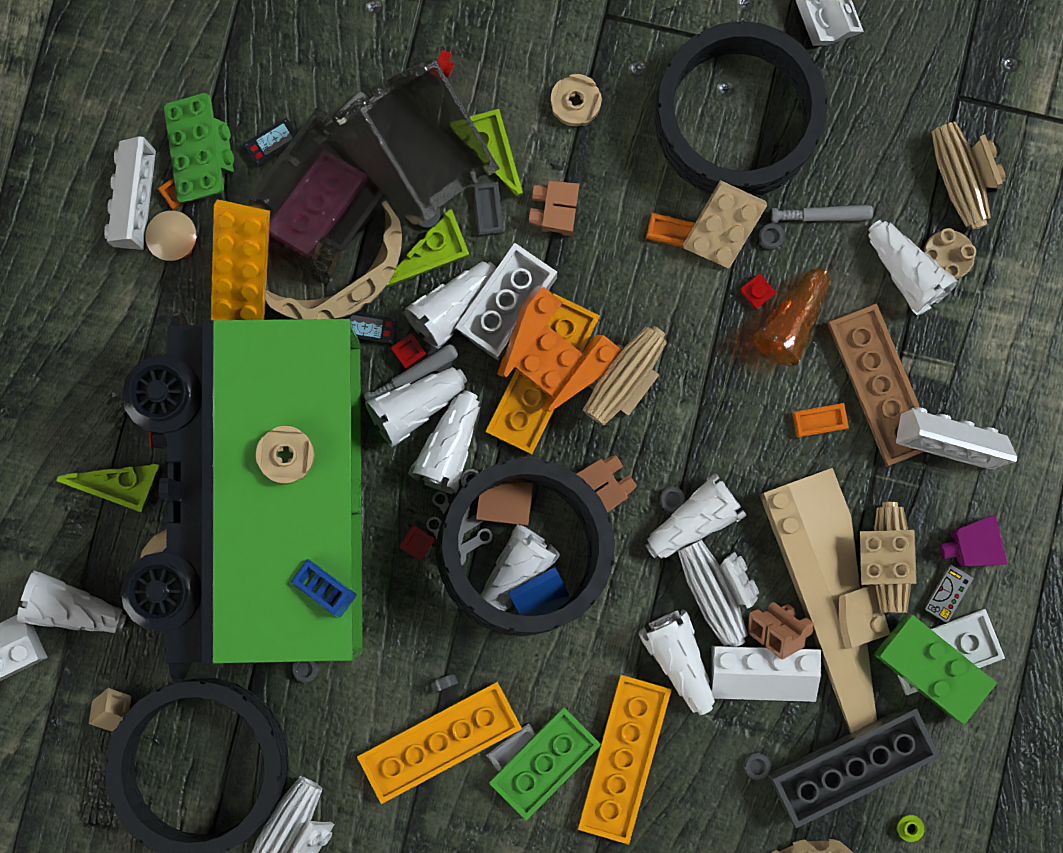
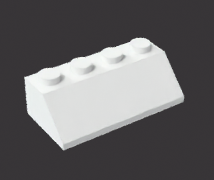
[105,137,156,250]
[455,243,557,361]
[896,407,1017,470]
[0,615,48,681]
[710,645,821,702]

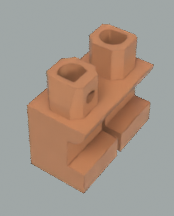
[529,181,579,237]
[577,455,637,512]
[747,602,814,660]

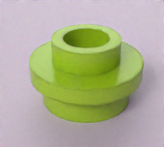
[897,815,924,842]

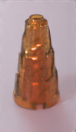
[752,267,831,366]

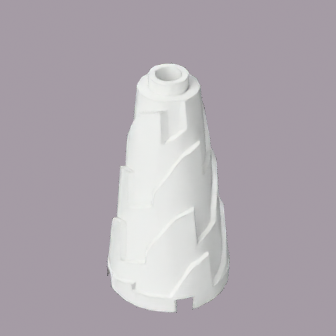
[868,220,958,316]
[404,261,497,349]
[365,367,467,447]
[408,391,480,494]
[646,473,746,559]
[480,524,560,611]
[17,571,127,633]
[639,610,715,715]

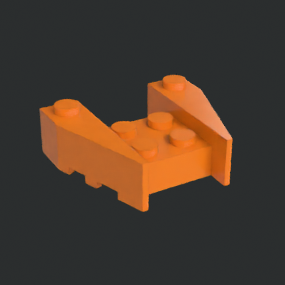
[497,286,621,412]

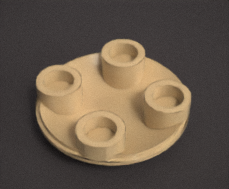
[145,211,197,261]
[923,228,976,279]

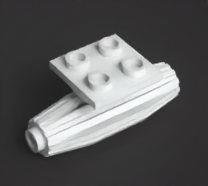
[678,540,759,647]
[252,776,334,853]

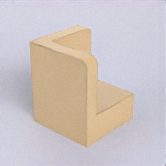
[89,688,131,731]

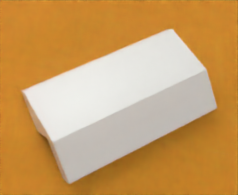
[796,0,864,46]

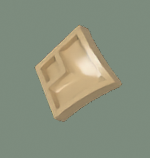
[839,585,890,649]

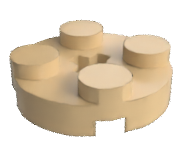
[551,74,602,126]
[256,426,315,484]

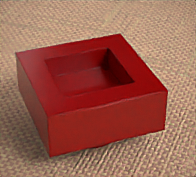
[432,50,455,84]
[739,274,776,310]
[391,333,427,370]
[399,525,436,561]

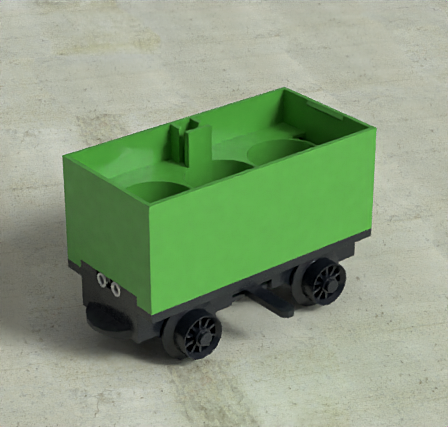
[121,312,363,683]

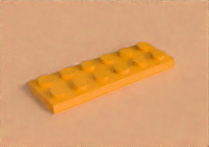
[211,199,270,320]
[485,294,600,455]
[578,674,672,844]
[357,681,522,804]

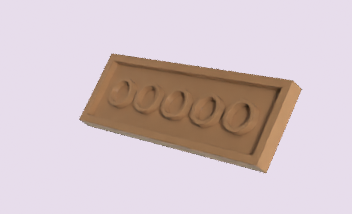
[827,304,924,467]

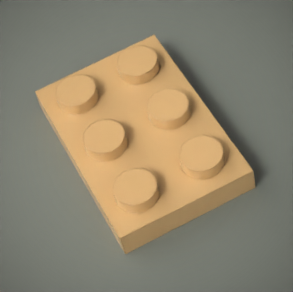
[683,180,767,268]

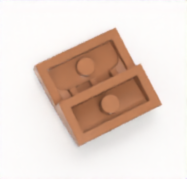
[476,469,533,526]

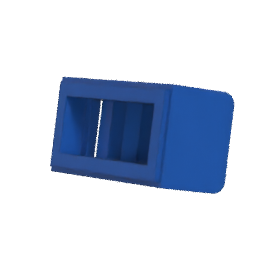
[291,559,357,617]

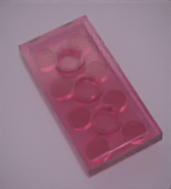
[269,150,368,259]

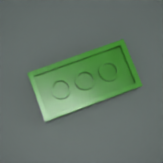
[489,706,601,821]

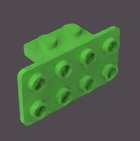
[164,93,234,203]

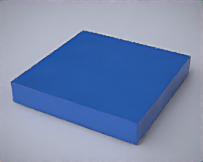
[508,568,570,616]

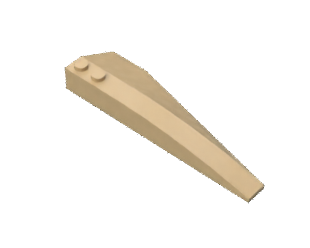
[760,468,877,733]

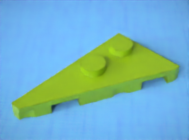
[452,109,523,197]
[386,209,470,288]
[56,464,161,513]

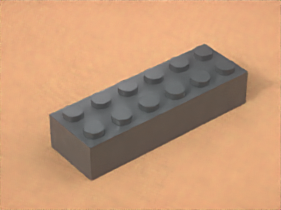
[768,705,940,828]

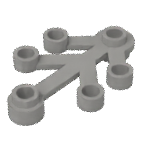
[426,469,493,565]

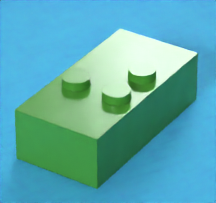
[874,614,997,725]

